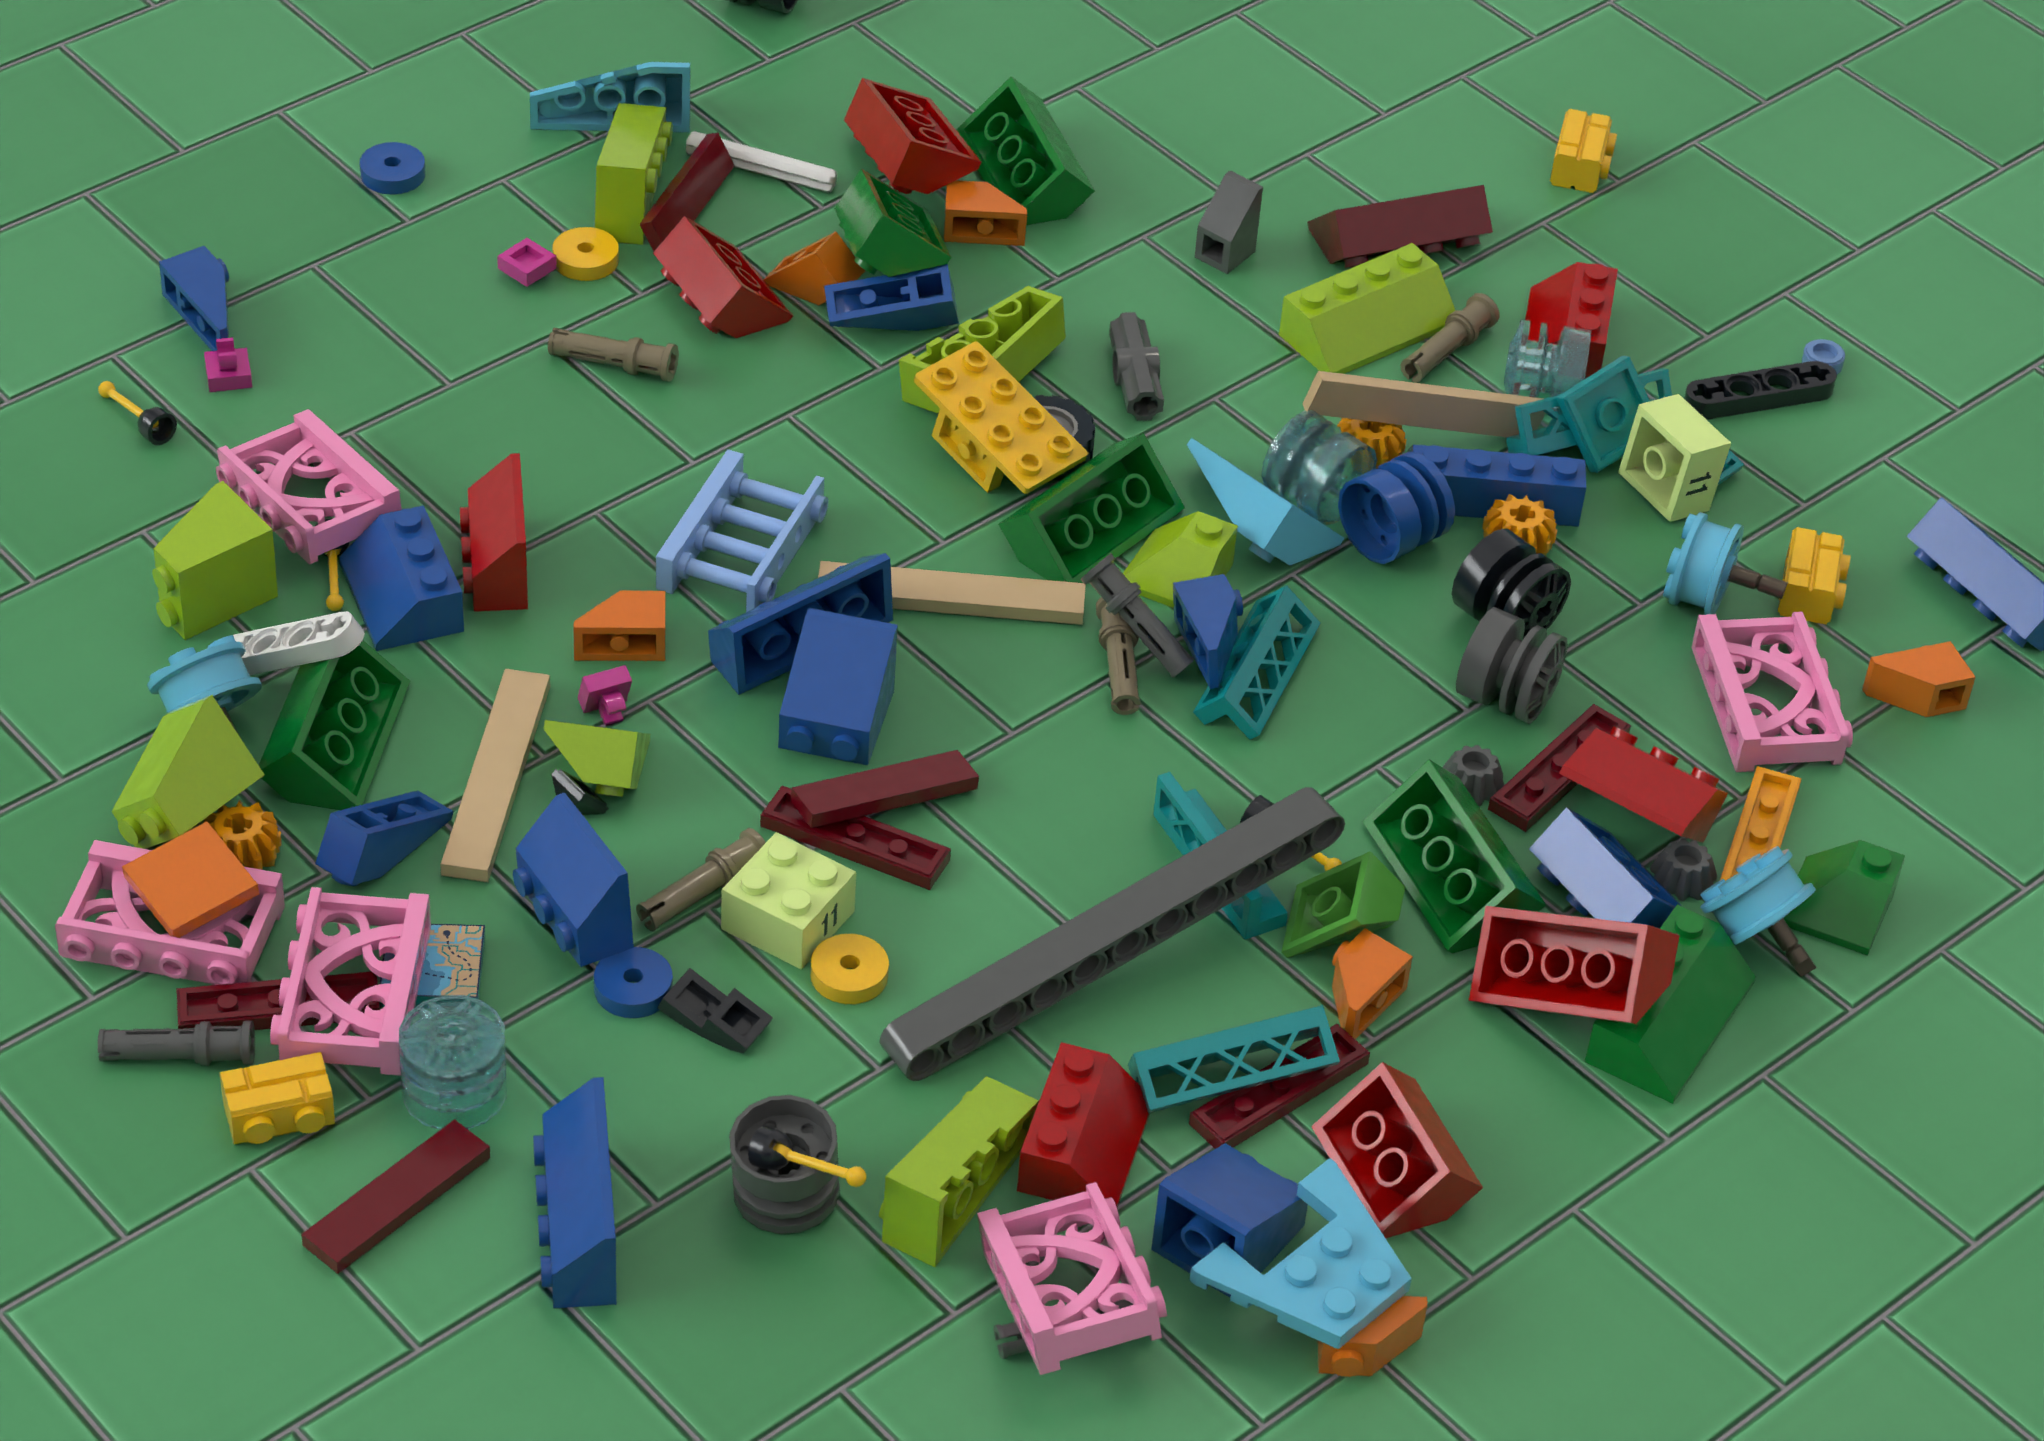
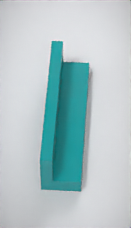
[1506,368,1672,455]
[1193,585,1320,740]
[1153,772,1288,940]
[1128,1005,1340,1113]

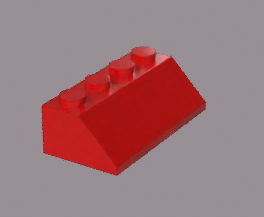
[844,78,981,195]
[1469,906,1680,1024]

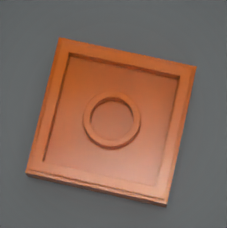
[122,821,260,938]

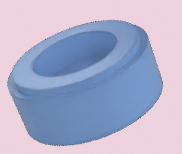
[1802,339,1845,374]

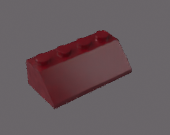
[1307,185,1493,268]

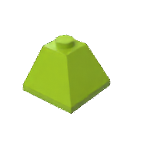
[1123,511,1238,608]
[544,720,651,797]

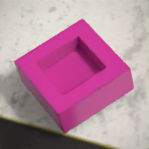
[497,238,557,287]

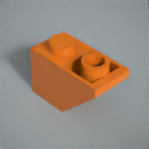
[1862,641,1976,717]

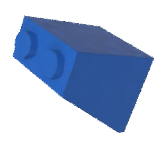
[778,608,898,765]
[1151,1143,1308,1297]

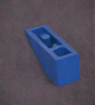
[159,246,229,351]
[824,264,959,331]
[1173,574,1243,689]
[315,790,454,886]

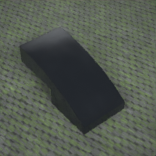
[657,968,773,1054]

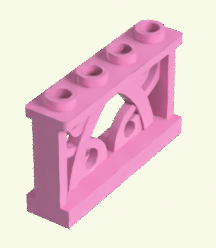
[216,409,402,564]
[1691,611,1853,772]
[55,840,285,985]
[270,887,431,1076]
[977,1182,1167,1375]

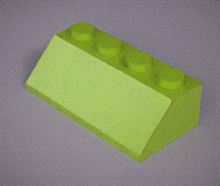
[1279,243,1456,374]

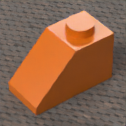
[944,180,1027,246]
[764,231,865,306]
[573,590,666,661]
[1332,928,1413,1039]
[1318,1296,1428,1377]

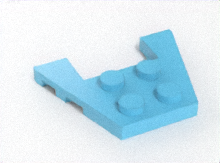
[1189,1158,1412,1349]

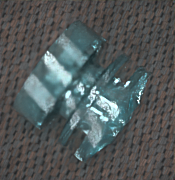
[1503,319,1591,411]
[1261,410,1377,525]
[399,995,507,1130]

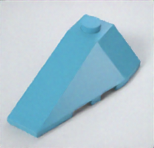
[530,62,690,132]
[1187,438,1344,566]

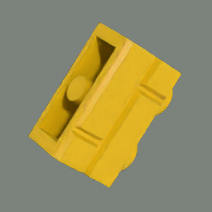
[1550,109,1617,193]
[1777,527,1851,625]
[220,1052,335,1145]

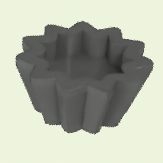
[1443,745,1504,807]
[1650,838,1717,902]

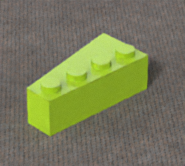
[595,103,673,245]
[899,286,1066,413]
[879,1076,1039,1267]

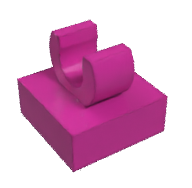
[204,337,252,392]
[577,665,632,726]

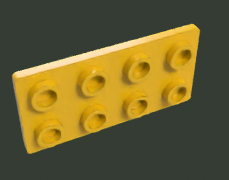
[914,341,1088,494]

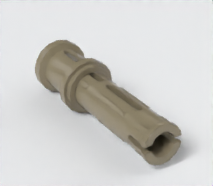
[1401,293,1500,382]
[548,328,679,382]
[1096,597,1141,715]
[636,828,766,931]

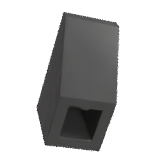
[1195,171,1263,274]

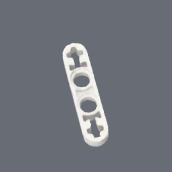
[233,611,365,675]

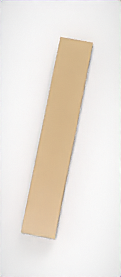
[1302,371,1546,437]
[818,561,1086,625]
[441,669,550,882]

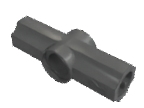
[1109,312,1164,421]

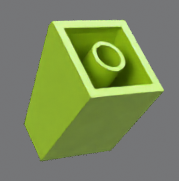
[152,481,278,640]
[111,695,264,849]

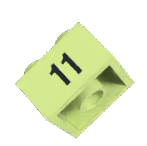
[1618,394,1731,522]
[721,832,856,970]

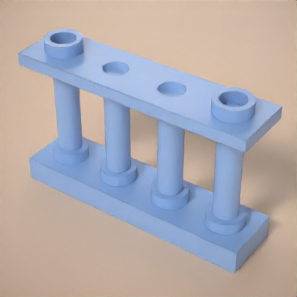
[656,449,829,612]

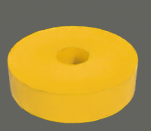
[553,227,619,281]
[810,934,889,1004]

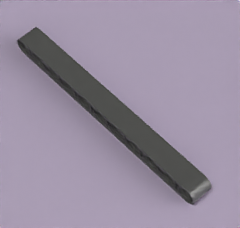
[880,787,1345,1081]

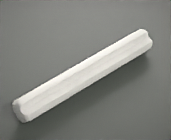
[686,131,837,193]

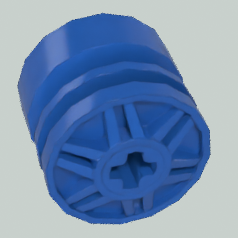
[1338,451,1455,564]

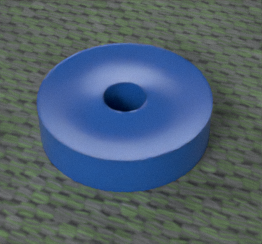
[360,142,425,194]
[594,947,673,1018]

